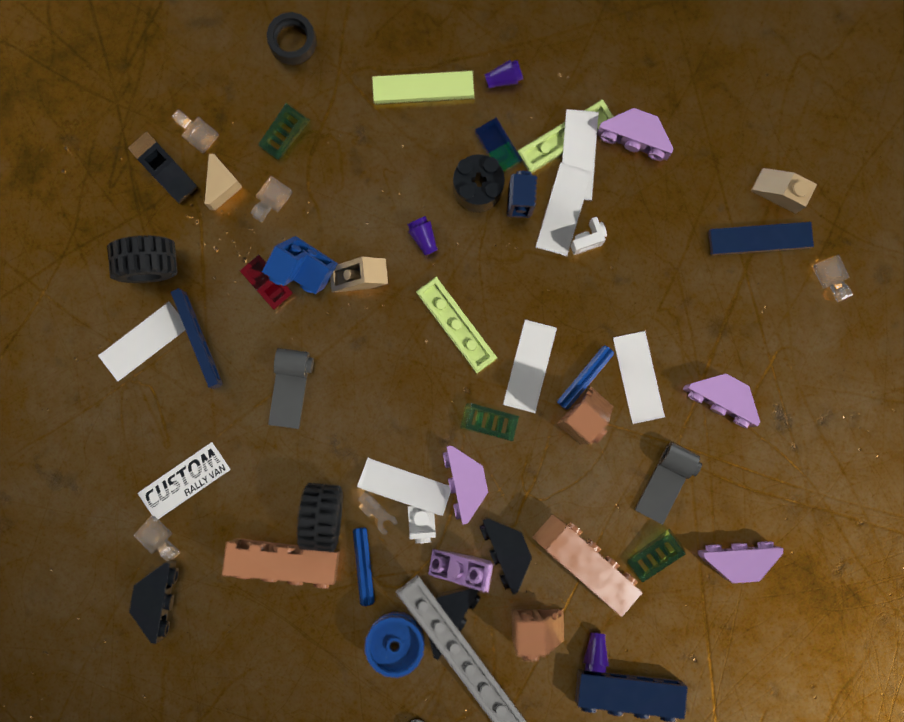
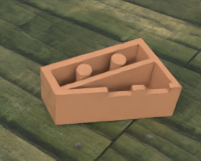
[557,386,613,444]
[512,609,564,661]

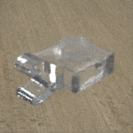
[172,109,219,154]
[251,176,293,222]
[812,255,853,303]
[358,491,398,535]
[133,516,180,561]

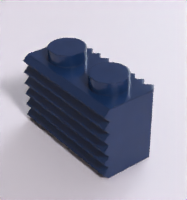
[507,171,537,218]

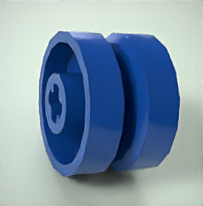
[365,612,425,678]

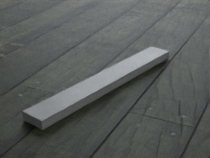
[396,575,526,722]

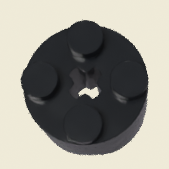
[453,155,505,213]

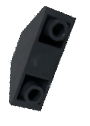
[128,131,198,204]
[479,517,532,595]
[129,560,179,644]
[428,587,481,660]

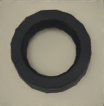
[266,12,316,65]

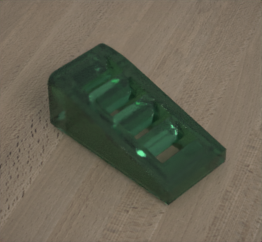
[258,103,310,160]
[460,403,519,441]
[627,529,686,583]

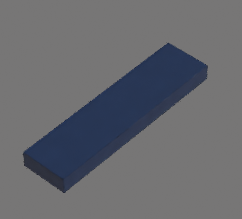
[708,222,814,256]
[171,288,223,389]

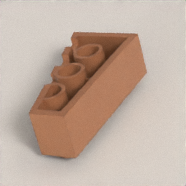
[532,514,642,617]
[222,538,340,588]

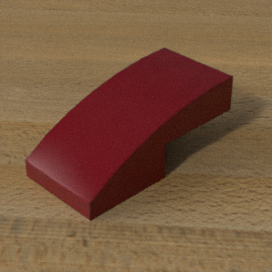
[240,254,293,310]

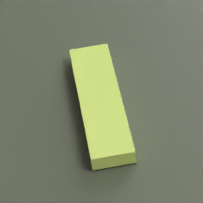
[372,71,474,104]
[517,99,614,173]
[416,277,497,374]

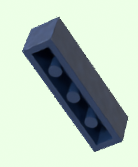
[575,669,688,722]

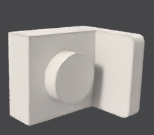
[570,217,607,255]
[408,506,436,543]

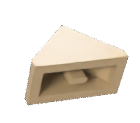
[205,154,242,210]

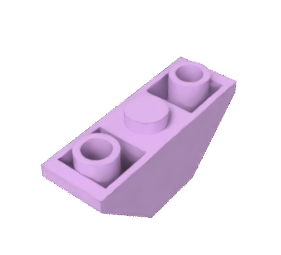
[597,108,673,161]
[683,374,760,429]
[443,446,488,524]
[698,541,783,583]
[428,549,493,592]

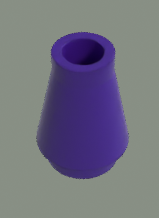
[485,60,523,89]
[407,216,438,256]
[583,633,609,673]

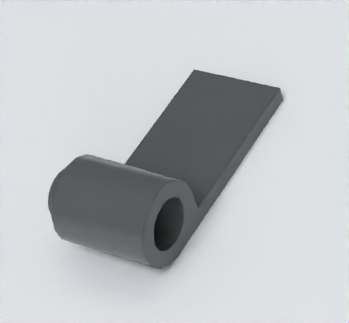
[268,348,314,429]
[634,441,702,525]

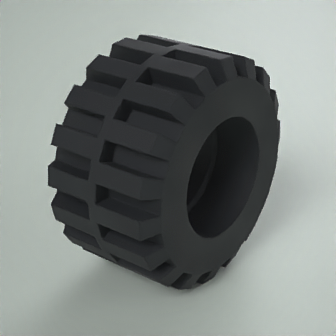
[107,235,177,283]
[297,483,343,553]

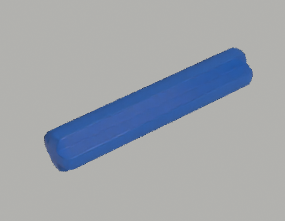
[557,345,614,410]
[353,527,375,606]

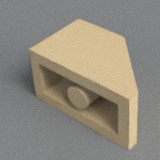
[751,168,817,214]
[330,257,388,292]

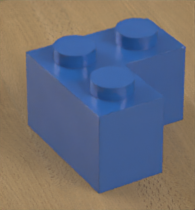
[262,236,338,294]

